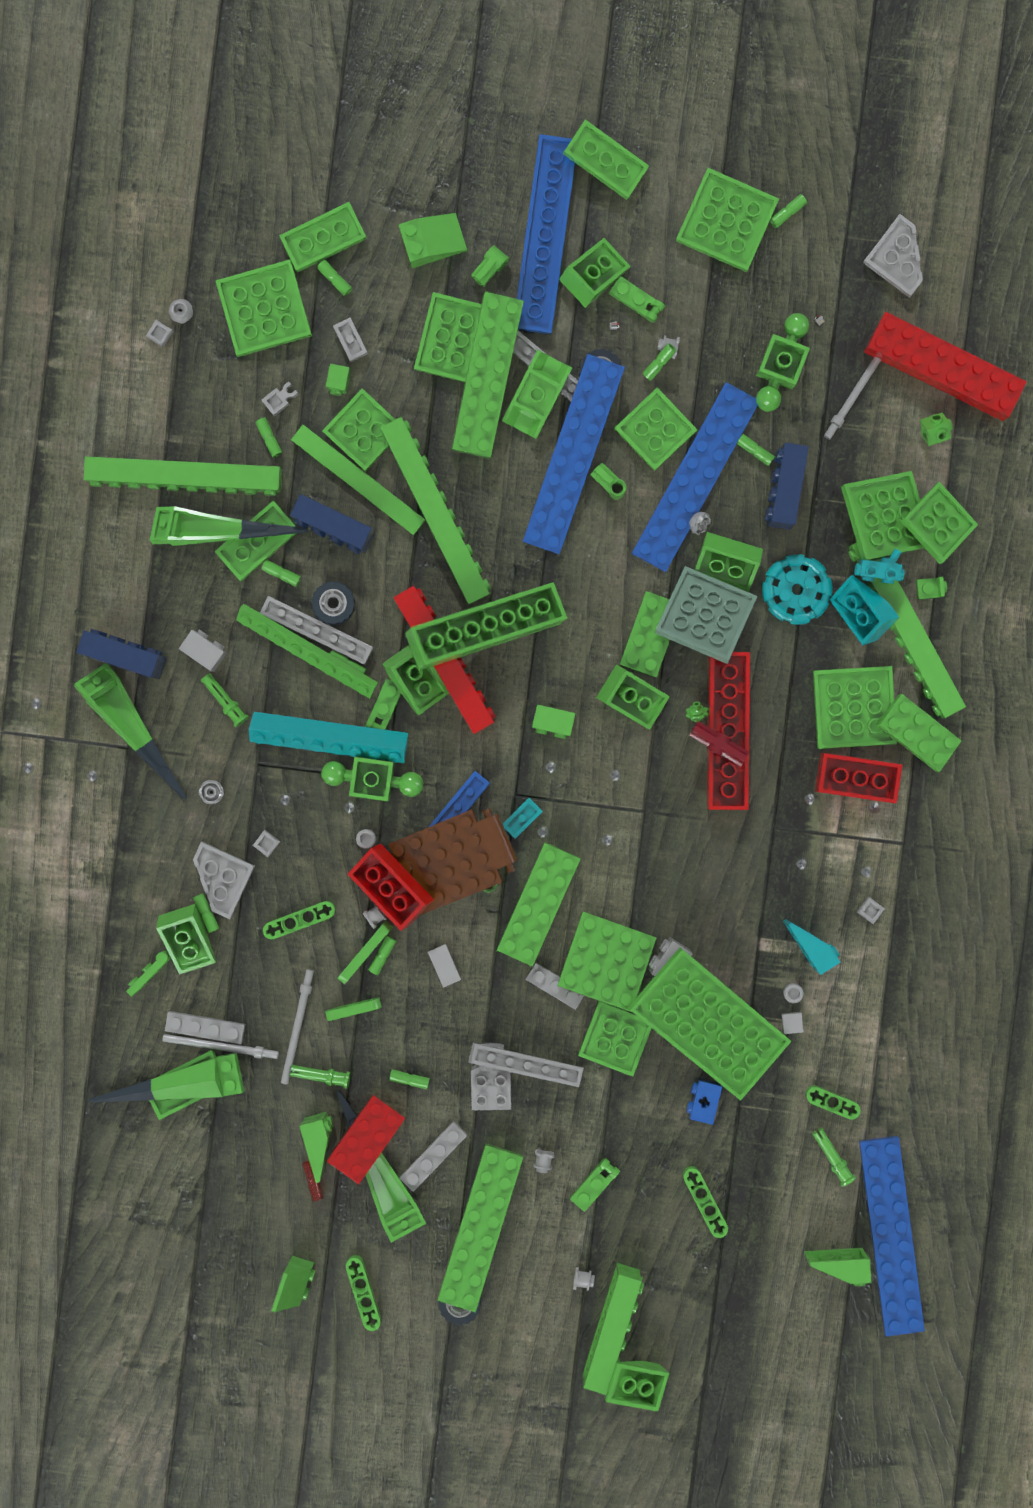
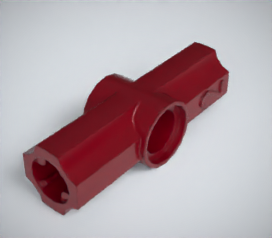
[689,721,749,766]

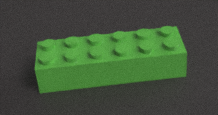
[497,842,580,967]
[583,1263,644,1395]

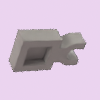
[262,381,299,417]

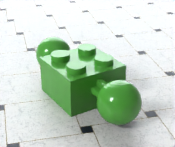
[756,313,810,412]
[321,757,424,801]

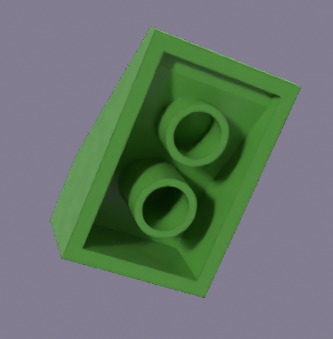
[398,213,467,268]
[559,238,630,308]
[382,645,449,715]
[596,665,670,730]
[156,904,216,974]
[300,1112,334,1183]
[804,1248,871,1286]
[272,1256,316,1312]
[605,1361,669,1411]

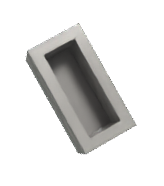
[179,629,227,672]

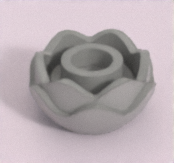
[169,299,193,324]
[689,512,711,535]
[199,780,224,804]

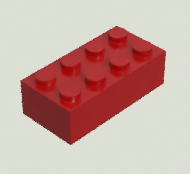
[815,753,902,804]
[347,844,434,931]
[327,1094,405,1184]

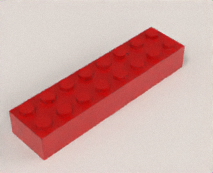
[864,312,1027,421]
[393,586,496,734]
[707,652,750,810]

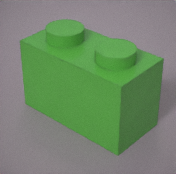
[532,705,575,739]

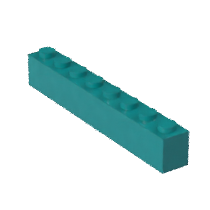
[249,712,408,763]

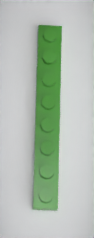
[236,604,378,699]

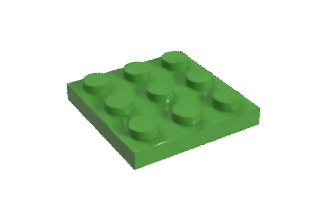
[614,388,697,471]
[323,389,396,472]
[901,481,978,564]
[578,1001,651,1077]

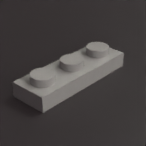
[526,962,584,1010]

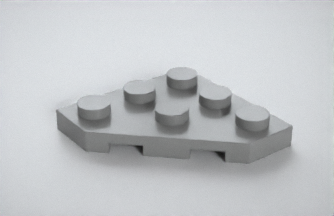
[863,214,923,298]
[193,842,255,919]

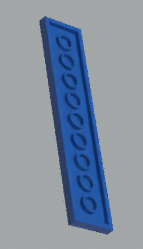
[517,134,575,334]
[523,354,625,555]
[632,382,758,572]
[859,1136,925,1336]

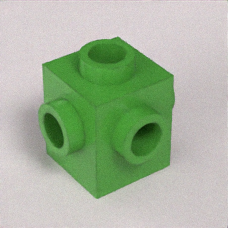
[920,413,953,446]

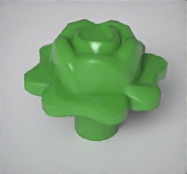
[686,702,708,722]

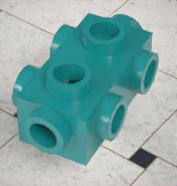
[854,549,904,584]

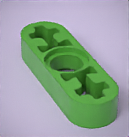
[325,997,382,1021]
[805,1085,861,1120]

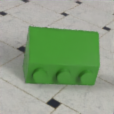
[695,532,763,592]

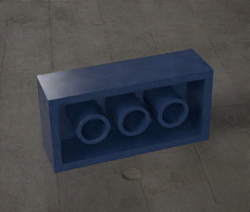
[764,443,809,530]
[290,494,375,555]
[76,628,167,679]

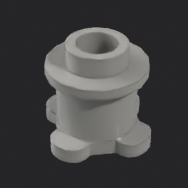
[657,335,680,359]
[363,904,387,929]
[533,1149,555,1173]
[573,1267,595,1291]

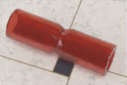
[302,1161,324,1202]

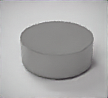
[356,829,376,849]
[783,983,804,1003]

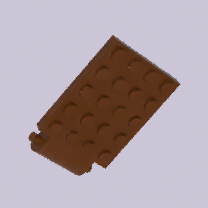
[388,808,518,916]

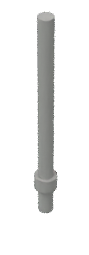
[824,357,881,440]
[281,969,314,1084]
[163,1034,279,1059]

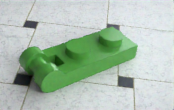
[609,276,665,323]
[365,679,401,730]
[126,950,171,997]
[570,1158,620,1212]

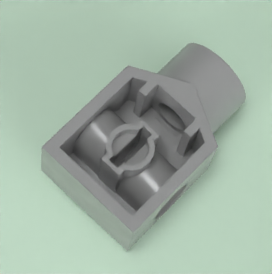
[471,1043,511,1110]

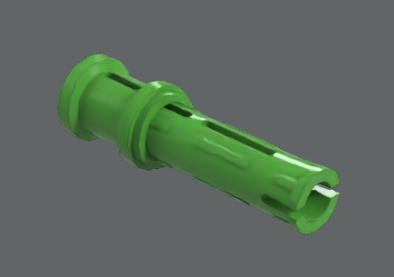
[201,673,249,728]
[290,1065,351,1089]
[812,1128,856,1187]

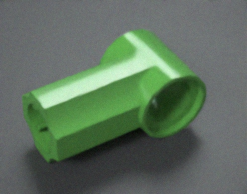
[471,245,509,287]
[591,463,626,500]

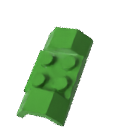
[502,349,572,439]

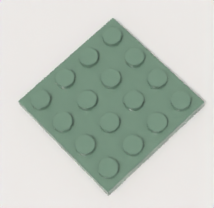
[655,566,757,664]

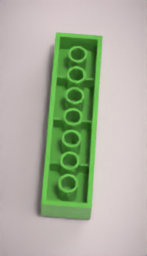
[451,292,524,459]
[405,582,568,671]
[438,1143,523,1313]

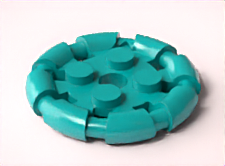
[762,554,833,625]

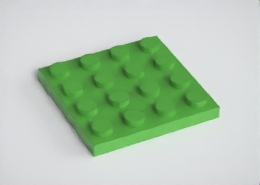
[676,168,779,272]
[216,260,312,357]
[414,292,481,383]
[841,471,925,561]
[813,666,897,749]
[557,912,656,1012]

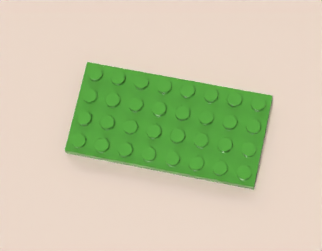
[628,947,791,1101]

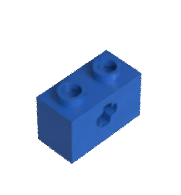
[686,1078,722,1125]

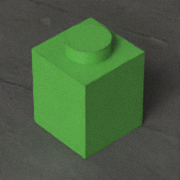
[326,364,351,396]

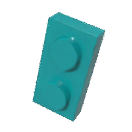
[503,798,543,839]

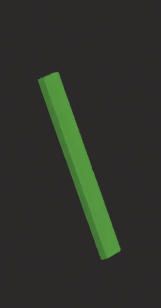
[291,425,426,536]

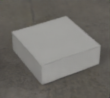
[146,320,174,348]
[252,830,281,857]
[857,897,885,924]
[781,1012,803,1034]

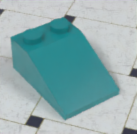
[829,575,899,646]
[783,919,840,975]

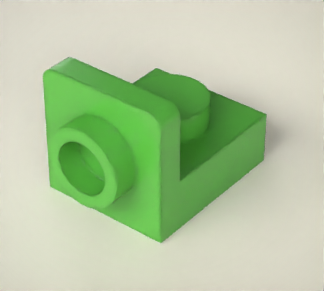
[915,577,947,600]

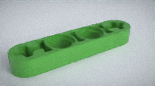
[263,901,336,939]
[337,921,393,985]
[683,1166,728,1238]
[346,1255,381,1331]

